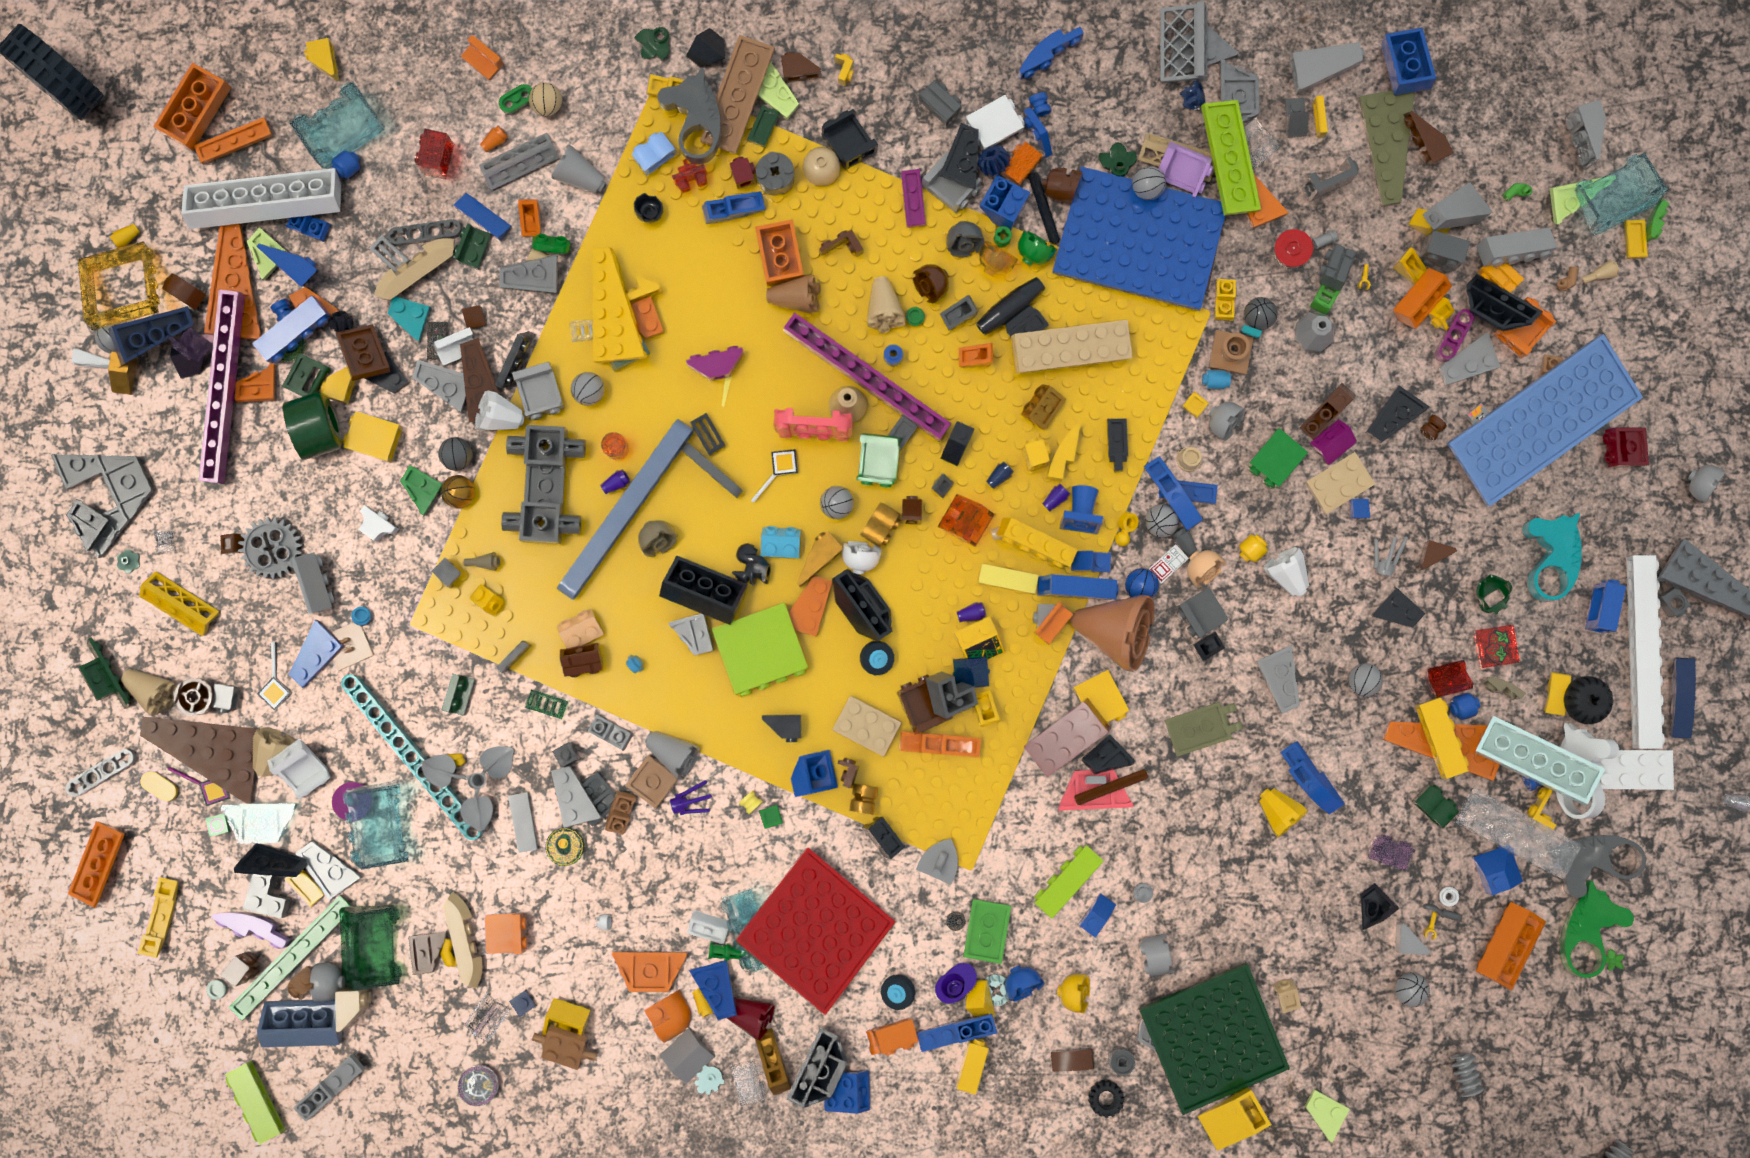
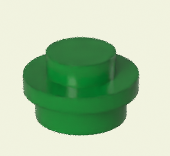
[906,307,925,326]

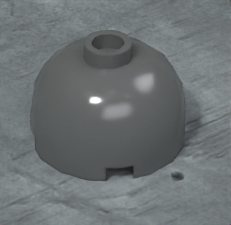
[946,221,985,257]

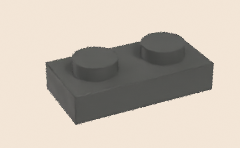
[888,415,918,451]

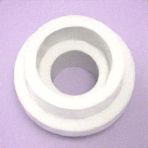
[1439,887,1459,906]

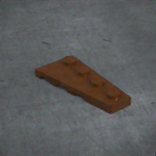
[460,338,500,423]

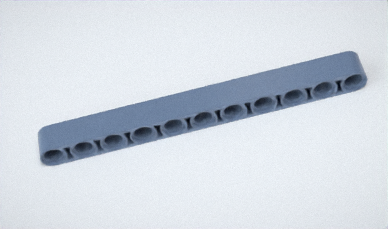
[557,419,694,600]

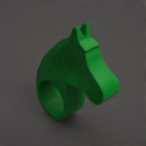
[1559,881,1634,978]

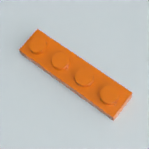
[194,117,273,164]

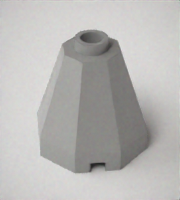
[1294,312,1335,352]

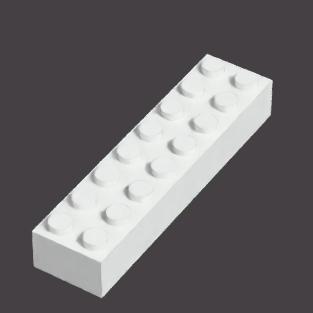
[181,168,341,229]

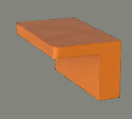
[461,35,504,80]
[1034,601,1073,645]

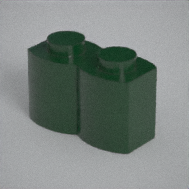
[1412,784,1459,829]

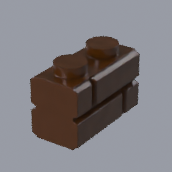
[560,643,603,678]

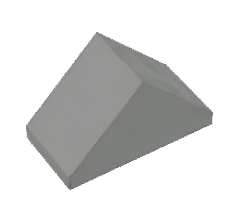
[1395,921,1430,955]

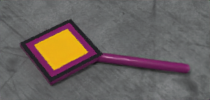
[168,767,230,806]

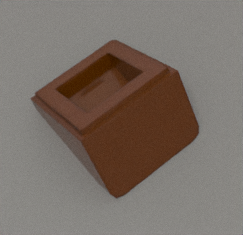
[462,305,486,329]
[220,533,245,554]

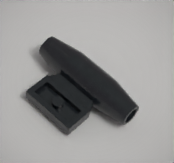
[976,277,1049,338]

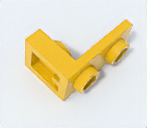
[1527,787,1556,831]

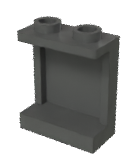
[1302,157,1359,202]

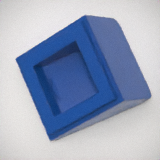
[1349,499,1370,519]

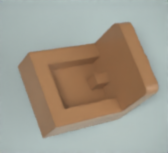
[287,966,314,1000]

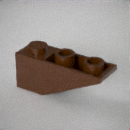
[1403,111,1453,166]
[1299,383,1356,440]

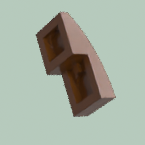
[1051,1049,1094,1072]

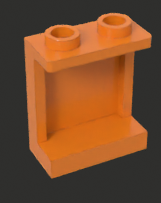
[1493,297,1556,359]

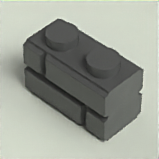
[919,80,962,126]
[1318,244,1356,291]

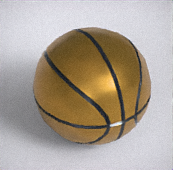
[441,475,475,509]

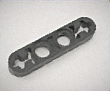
[387,219,462,246]
[681,443,743,498]

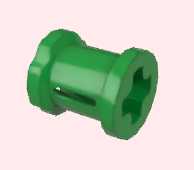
[994,226,1012,248]

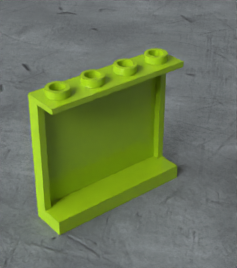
[712,602,809,697]

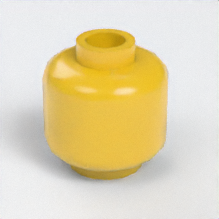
[1239,534,1268,562]

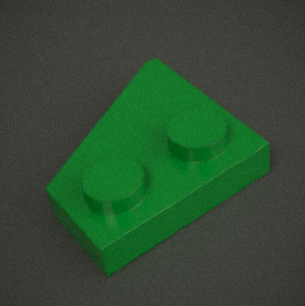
[400,465,442,516]

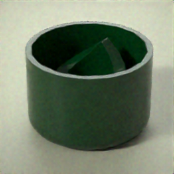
[282,392,343,460]

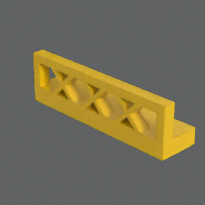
[139,571,219,636]

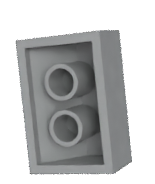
[291,552,335,614]

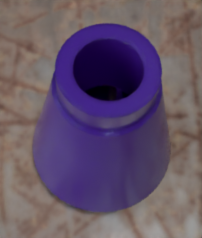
[600,469,630,494]
[1042,484,1070,511]
[957,602,986,622]

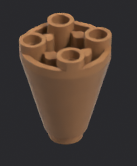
[766,275,821,313]

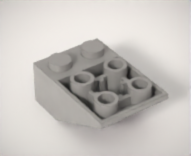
[1566,100,1606,170]

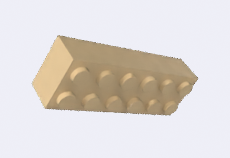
[1011,320,1132,374]

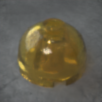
[979,241,1018,277]

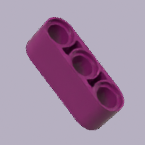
[1435,309,1474,362]

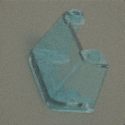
[1575,152,1669,236]

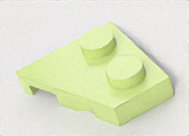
[247,227,286,280]

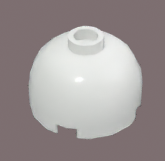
[842,541,882,574]

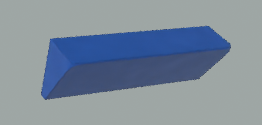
[453,193,512,241]

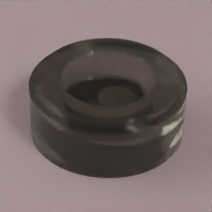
[946,911,966,931]

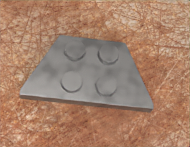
[1169,26,1238,77]
[1220,60,1260,123]

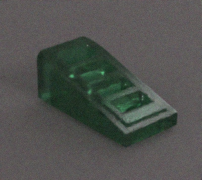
[524,689,568,719]

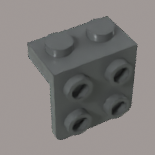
[1176,588,1228,640]

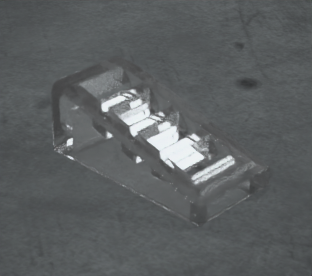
[569,320,593,342]

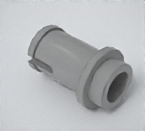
[1312,230,1338,250]

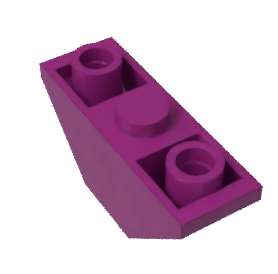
[686,346,744,381]

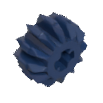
[977,145,1010,177]

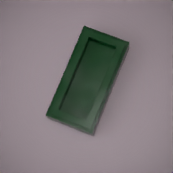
[747,105,780,148]

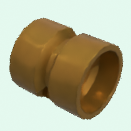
[849,784,878,815]

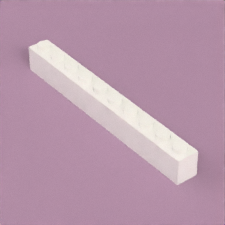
[1626,555,1665,749]

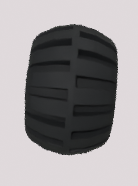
[1564,676,1614,724]

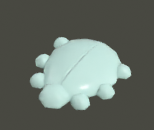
[695,1065,724,1095]

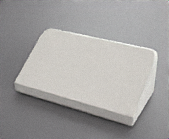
[687,911,731,945]

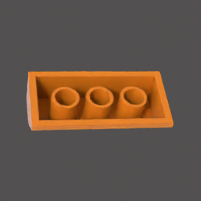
[1476,902,1546,991]

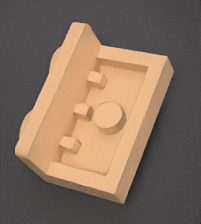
[557,609,604,648]

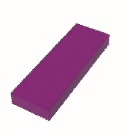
[901,169,926,228]

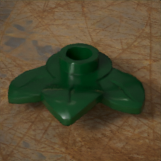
[634,27,670,60]
[1099,142,1137,177]

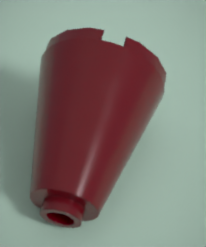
[727,997,775,1041]

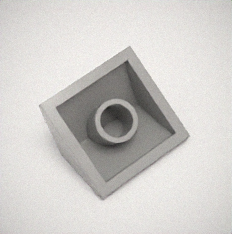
[660,1028,715,1083]

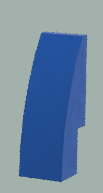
[702,191,765,224]

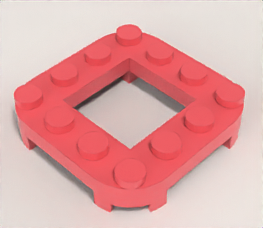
[773,408,853,442]

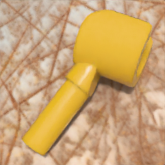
[1357,264,1370,290]
[1423,912,1437,940]

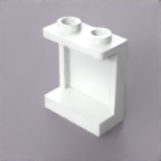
[965,95,1025,150]
[267,739,330,800]

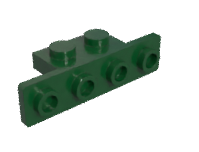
[78,637,130,709]

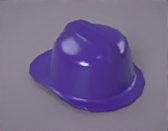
[935,963,977,1004]

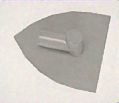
[916,838,958,885]

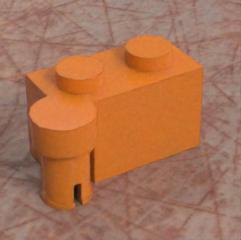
[866,1018,919,1056]

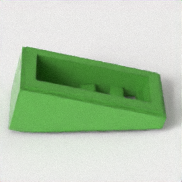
[1310,285,1341,315]

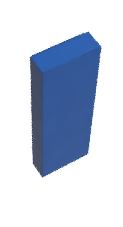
[1158,480,1218,504]

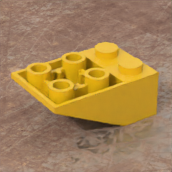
[1197,1087,1271,1151]

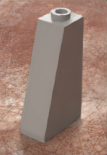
[1289,42,1365,95]
[1423,182,1493,230]

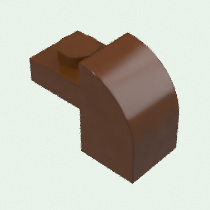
[161,273,206,310]

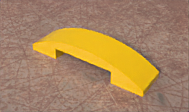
[137,877,179,958]

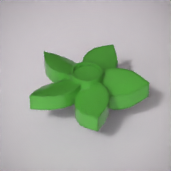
[1606,948,1624,971]

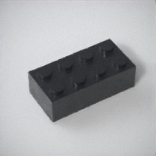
[659,556,748,625]

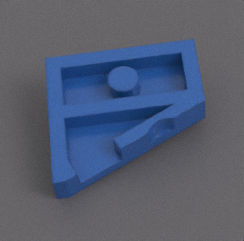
[1023,107,1053,158]

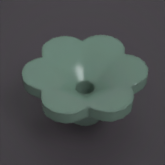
[117,549,140,574]

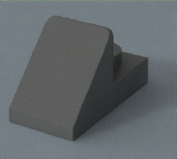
[1284,98,1309,138]
[940,295,978,330]

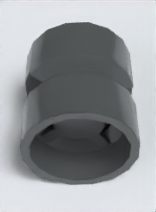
[1107,1046,1136,1076]

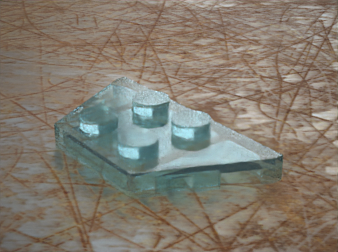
[221,803,297,844]

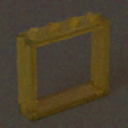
[77,241,160,331]

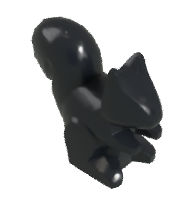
[732,543,771,586]

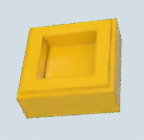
[1182,391,1209,419]

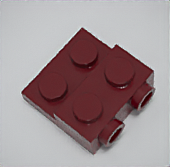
[1603,427,1649,468]

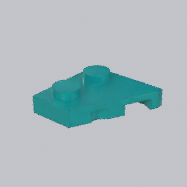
[387,296,431,342]

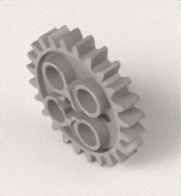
[238,517,303,579]

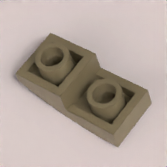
[1481,677,1526,700]

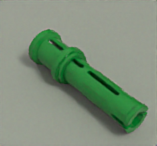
[708,942,760,962]

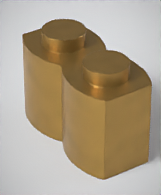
[860,502,901,547]

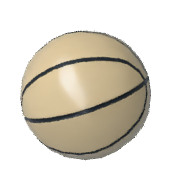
[529,82,562,117]

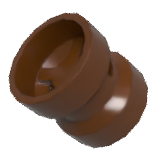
[1419,414,1447,441]

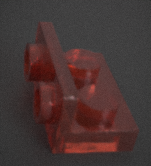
[1427,660,1473,698]

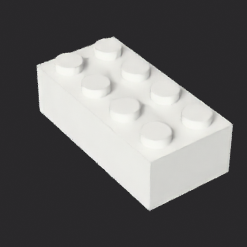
[1596,750,1674,790]

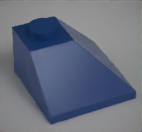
[791,750,838,797]
[1473,845,1523,895]

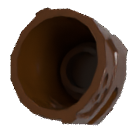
[1042,168,1082,204]

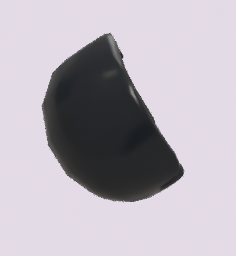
[634,193,663,223]

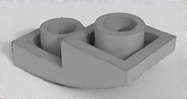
[587,715,633,751]

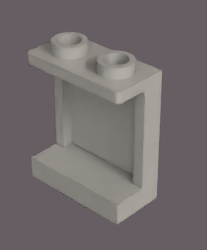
[922,152,982,213]
[512,362,564,421]

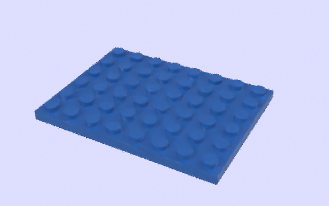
[1052,166,1225,311]

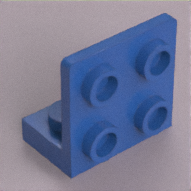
[824,1070,870,1114]

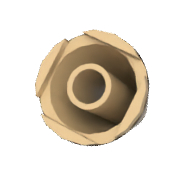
[829,386,867,423]

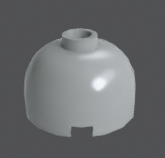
[1209,402,1245,441]
[1688,465,1726,504]
[310,963,345,1002]

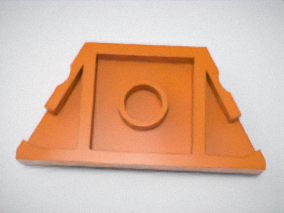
[612,952,687,992]

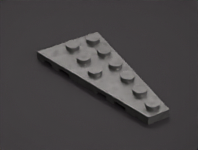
[1657,538,1750,620]

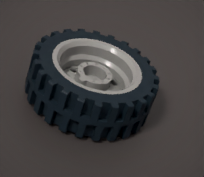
[0,24,104,121]

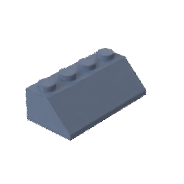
[257,999,343,1048]

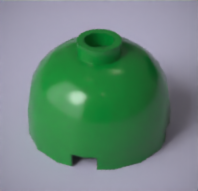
[1018,230,1057,266]

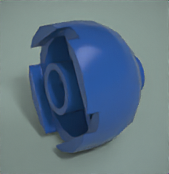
[1005,965,1045,1002]

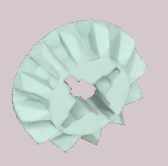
[985,975,1009,1006]

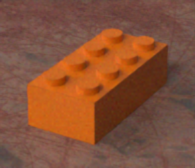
[153,62,231,151]

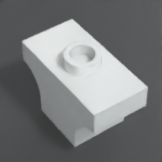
[358,505,399,542]

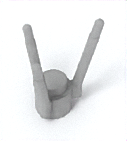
[1373,537,1408,577]

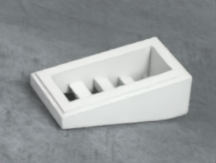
[72,348,110,368]

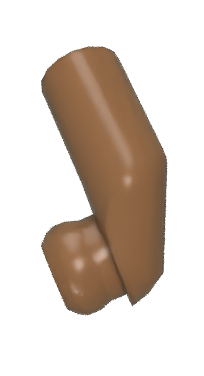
[1557,267,1579,291]

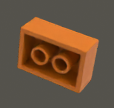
[755,219,804,287]

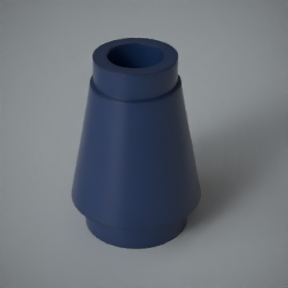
[986,461,1014,489]

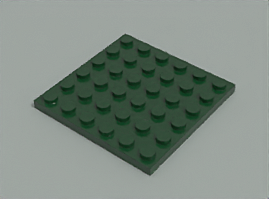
[1138,962,1290,1115]

